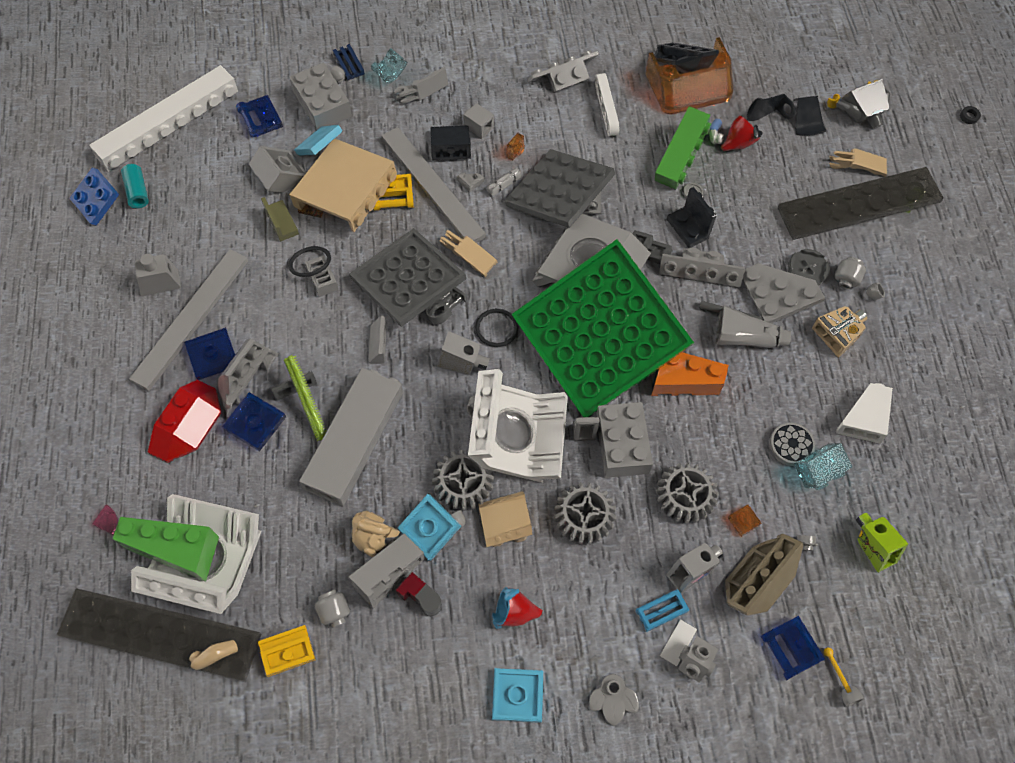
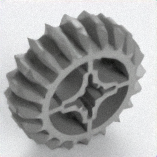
[432,449,494,511]
[656,462,719,524]
[554,482,616,545]

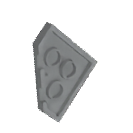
[742,263,825,323]

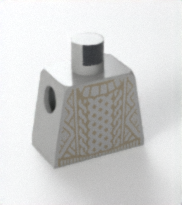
[437,331,490,375]

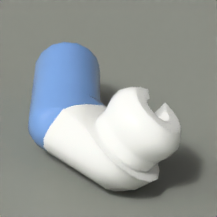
[709,119,724,144]

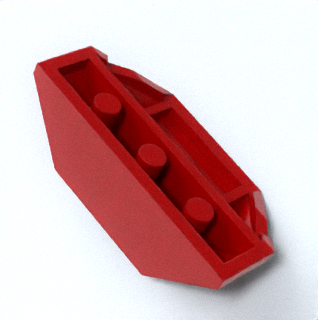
[148,380,221,463]

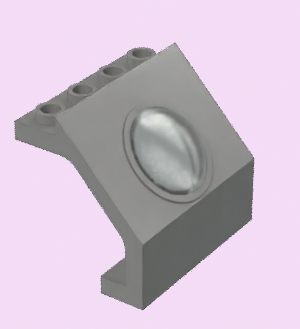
[532,214,651,286]

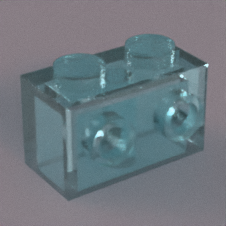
[794,443,852,490]

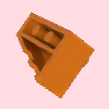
[651,352,729,396]

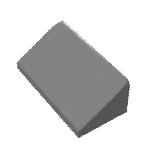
[368,316,387,364]

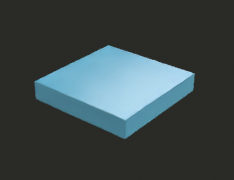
[294,125,343,156]
[397,494,462,561]
[492,668,543,723]

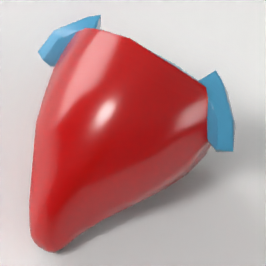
[492,587,543,629]

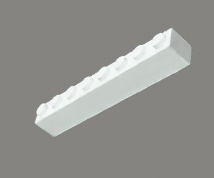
[89,65,238,172]

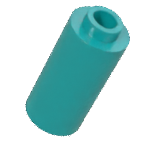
[121,164,149,208]

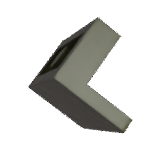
[261,197,299,242]

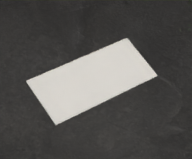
[660,619,697,666]

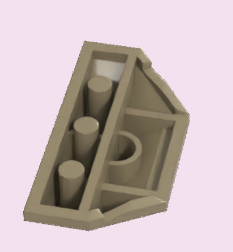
[725,534,803,616]

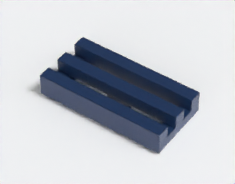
[333,44,365,80]

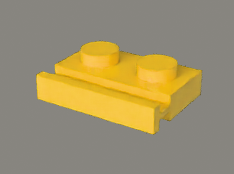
[258,625,316,677]

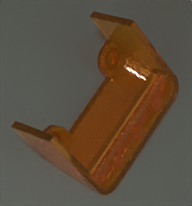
[645,37,733,115]

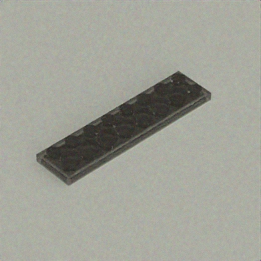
[778,167,944,240]
[57,588,261,683]

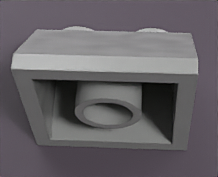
[249,146,306,193]

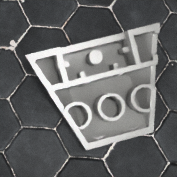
[218,339,279,423]

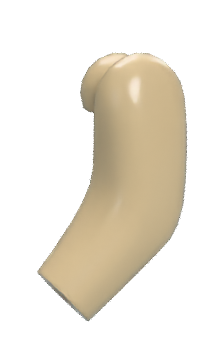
[189,640,238,670]

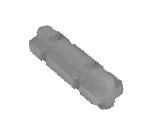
[487,168,522,196]

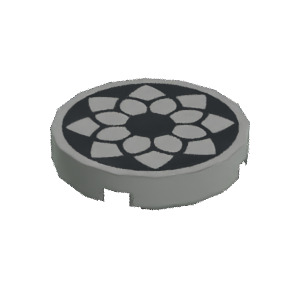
[769,423,815,467]

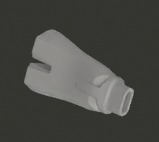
[715,305,791,348]

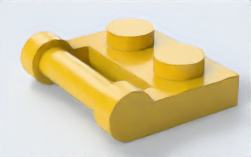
[374,174,414,211]

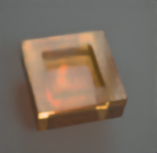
[506,133,525,161]
[728,505,762,537]

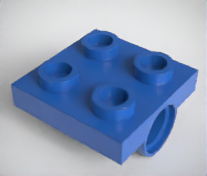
[70,167,119,226]

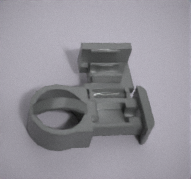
[426,287,467,324]

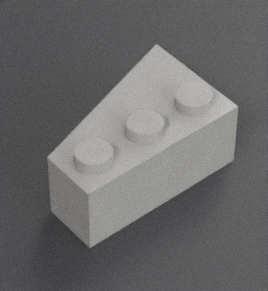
[349,534,425,609]

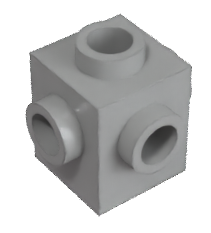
[678,636,719,683]

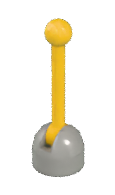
[823,647,864,707]

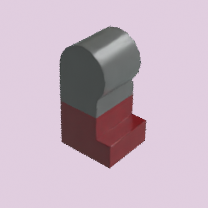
[396,572,442,616]

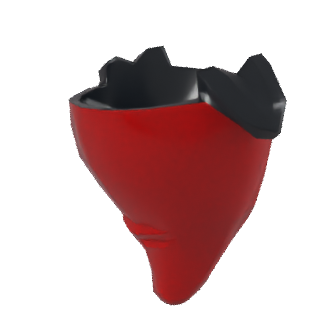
[721,115,763,151]

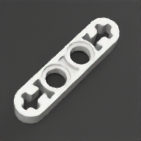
[595,73,619,136]

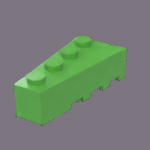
[654,106,712,190]
[113,517,219,582]

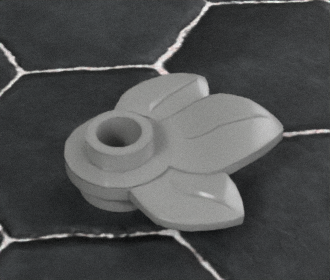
[589,674,639,726]

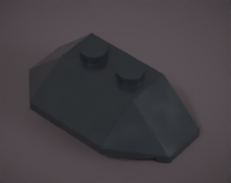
[653,42,719,77]

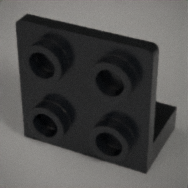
[430,125,471,161]
[666,187,716,248]

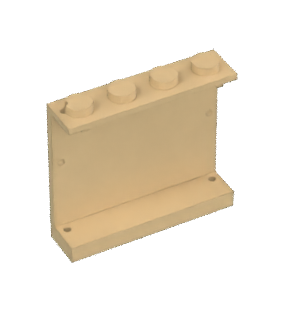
[289,138,397,232]

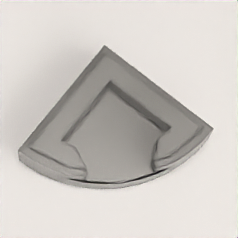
[457,173,484,192]

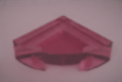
[92,504,118,536]

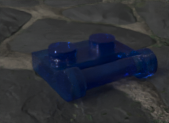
[236,95,283,137]
[760,616,825,681]

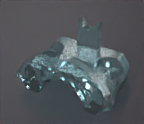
[371,48,408,84]

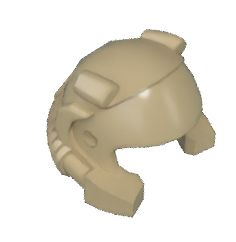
[352,511,400,557]

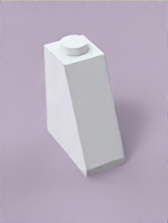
[836,383,893,444]

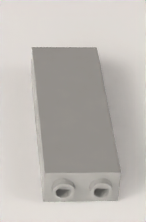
[299,368,403,506]

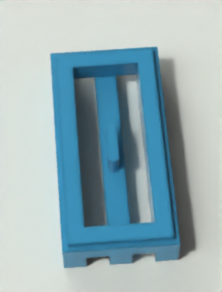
[635,589,689,632]

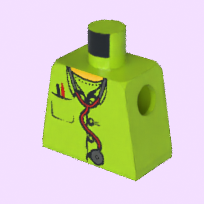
[856,513,908,573]

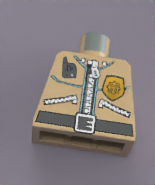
[812,306,867,358]

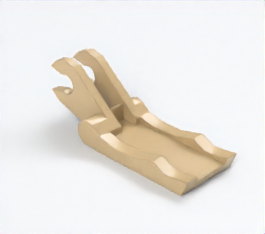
[830,148,887,177]
[440,230,498,277]

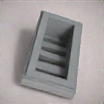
[305,256,339,297]
[572,417,600,440]

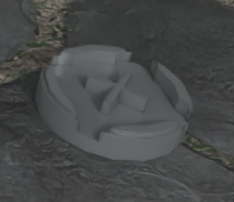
[788,249,830,286]

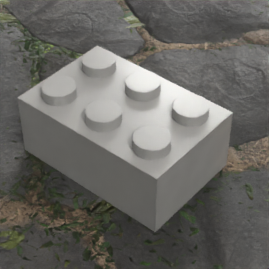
[289,62,352,130]
[596,402,653,478]

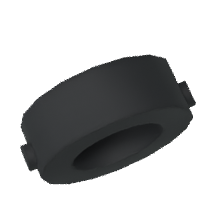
[960,106,981,124]

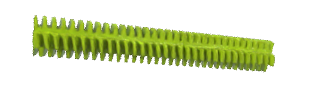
[283,355,327,441]

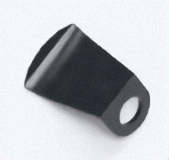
[747,94,796,121]
[793,96,826,136]

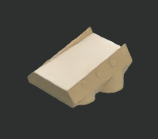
[478,491,532,547]

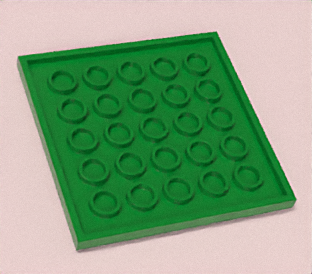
[511,239,694,418]

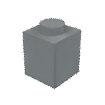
[464,103,494,139]

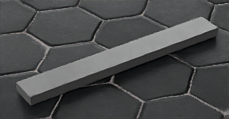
[381,127,486,243]
[129,249,248,391]

